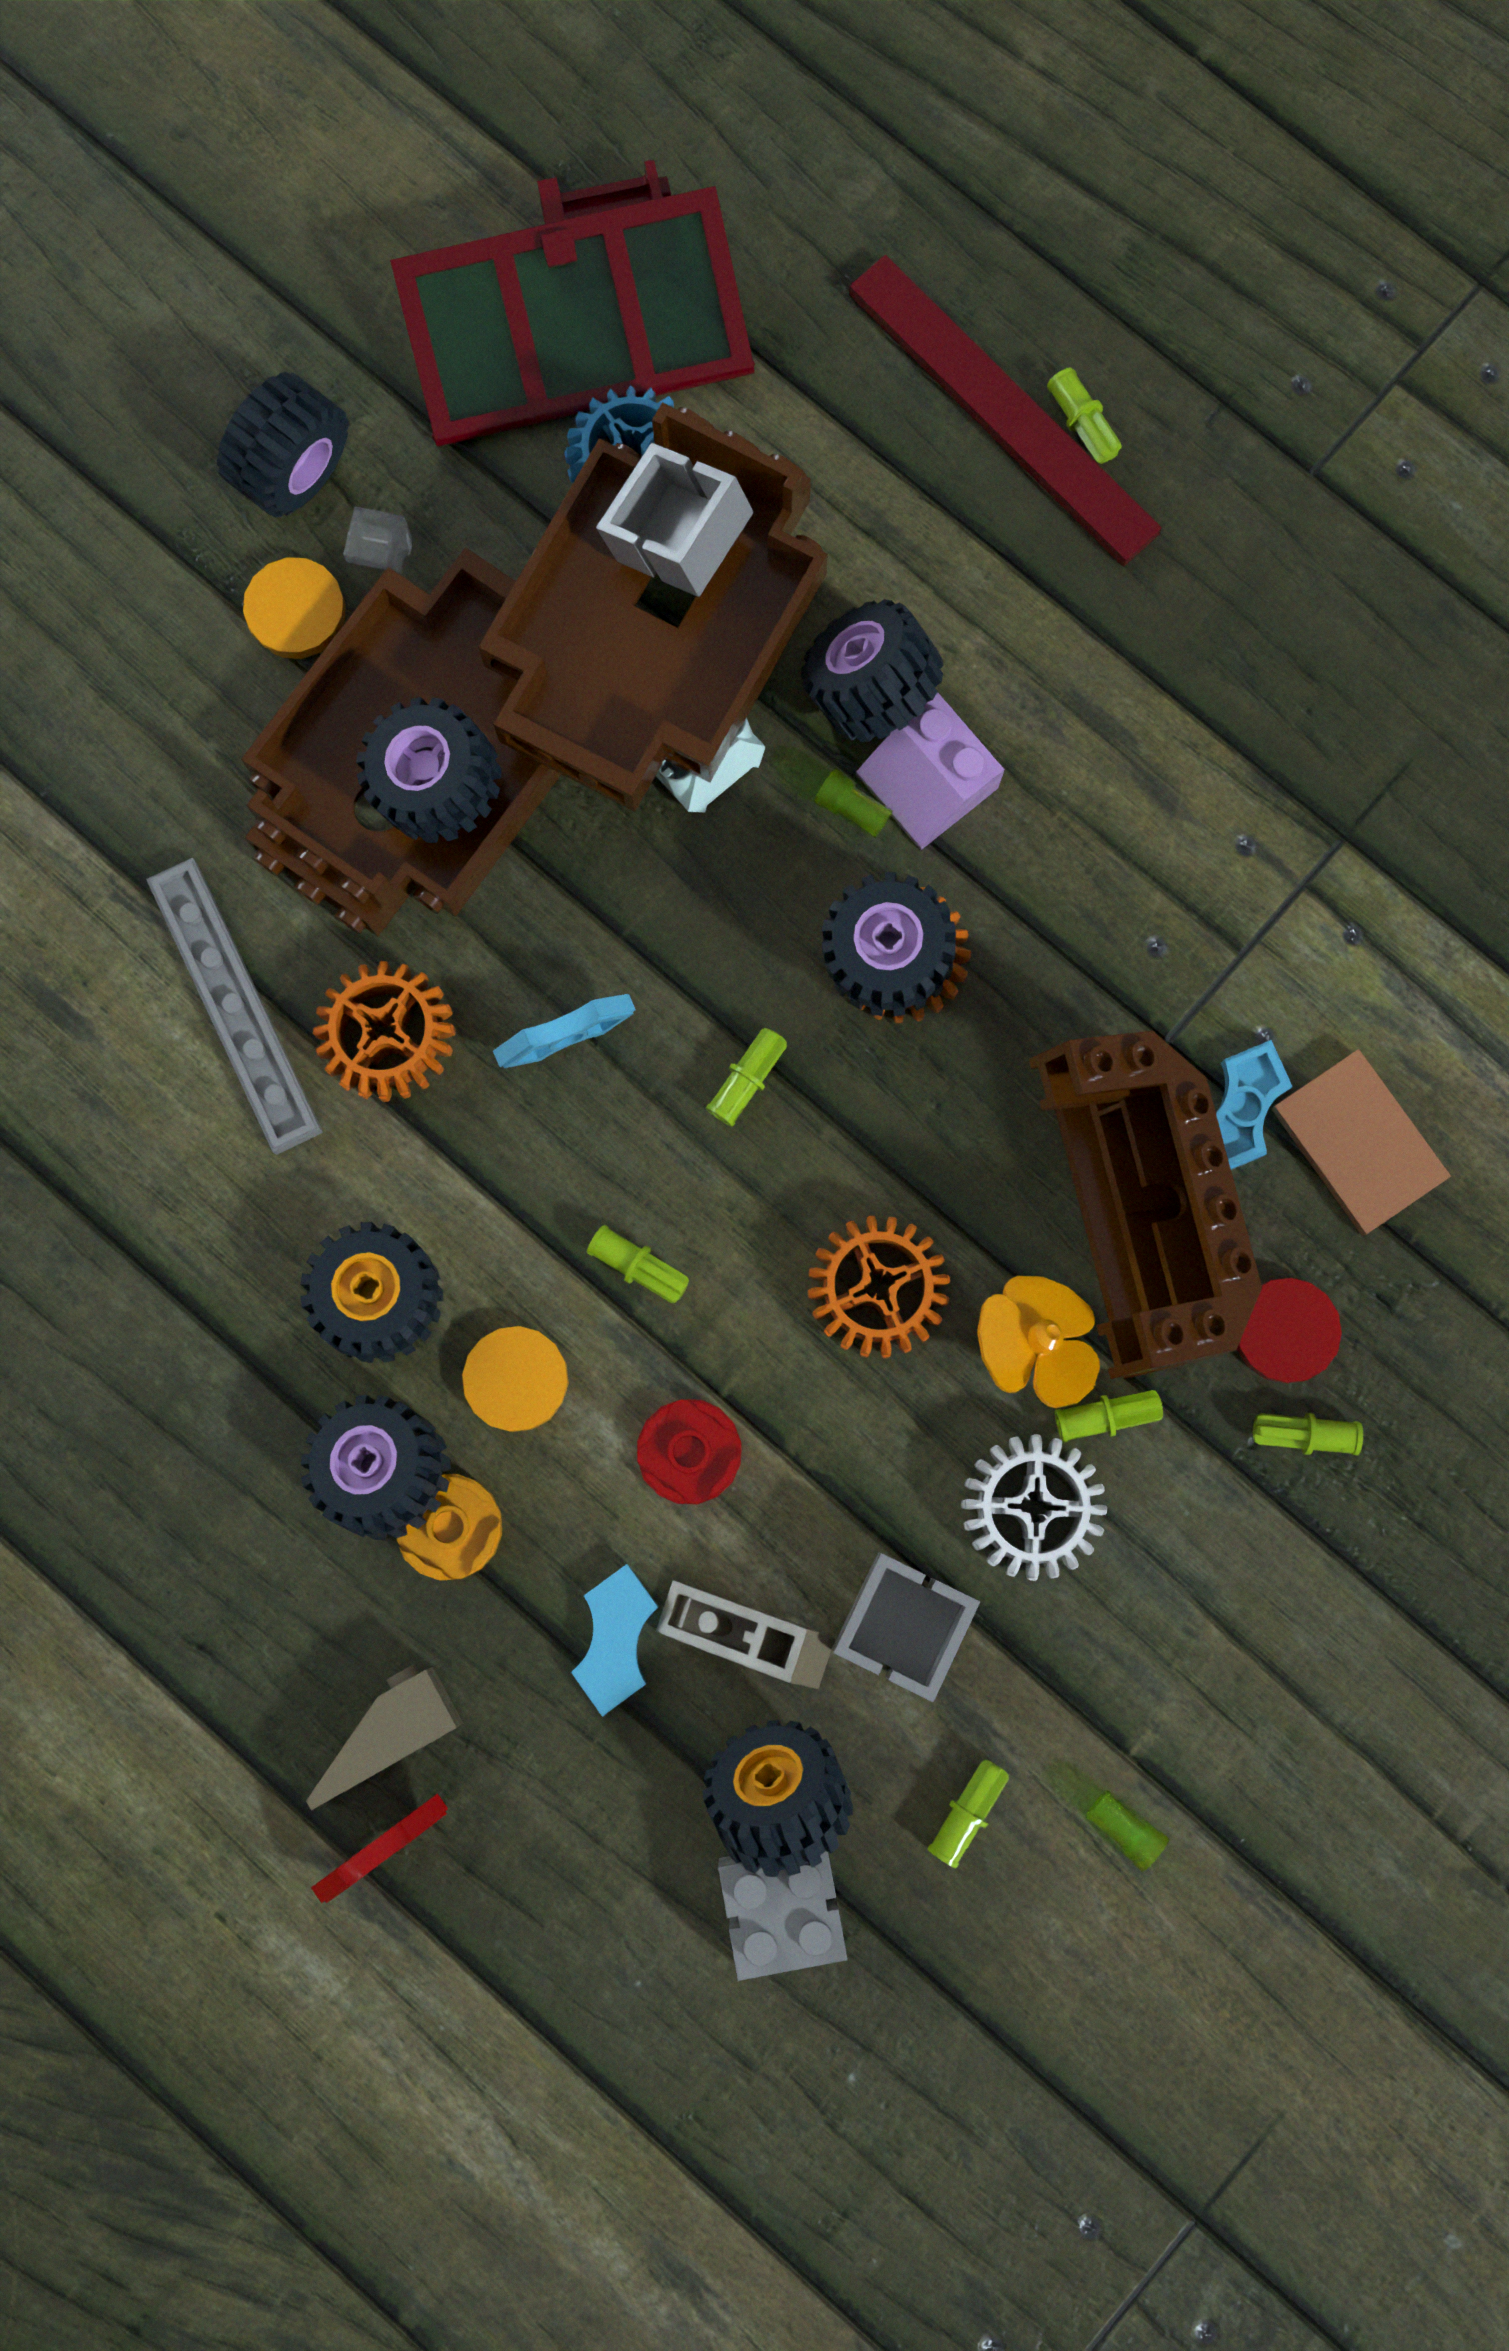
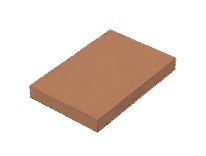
[1271,1049,1451,1236]

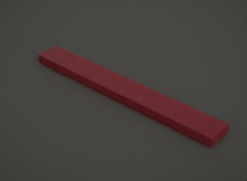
[849,255,1162,567]

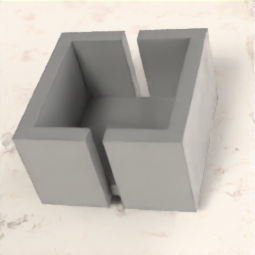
[596,442,753,597]
[832,1552,980,1702]
[718,1851,848,1981]

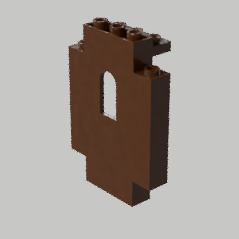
[478,402,828,812]
[241,547,562,937]

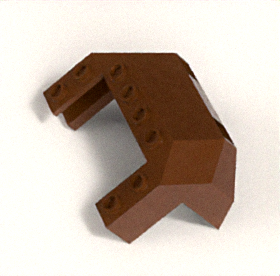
[1029,1030,1262,1379]

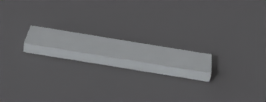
[146,858,323,1155]

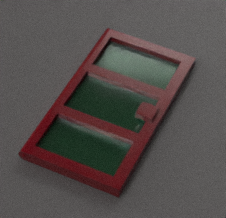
[390,186,755,447]

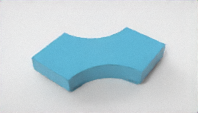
[493,994,636,1068]
[1216,1040,1293,1170]
[571,1564,659,1717]

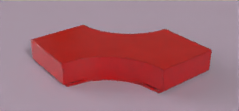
[311,1793,448,1904]

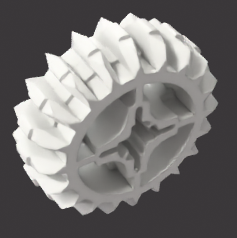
[961,1434,1107,1581]

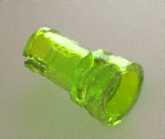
[814,768,893,838]
[1085,1790,1169,1872]

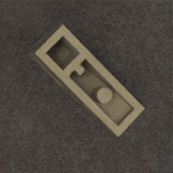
[655,1580,835,1689]
[306,1664,464,1810]

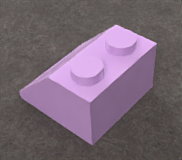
[856,693,1005,851]

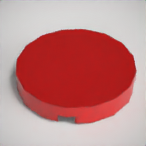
[1237,1278,1342,1383]
[637,1399,742,1504]

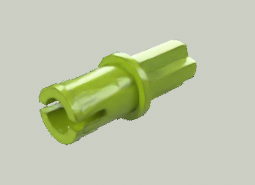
[1047,367,1122,464]
[705,1028,787,1127]
[587,1225,689,1303]
[1054,1390,1163,1443]
[1252,1413,1363,1456]
[927,1759,1009,1869]

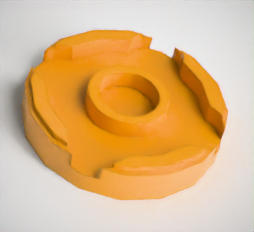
[243,557,346,659]
[462,1326,569,1432]
[397,1474,502,1581]

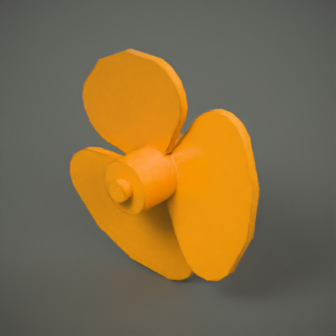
[977,1276,1100,1408]

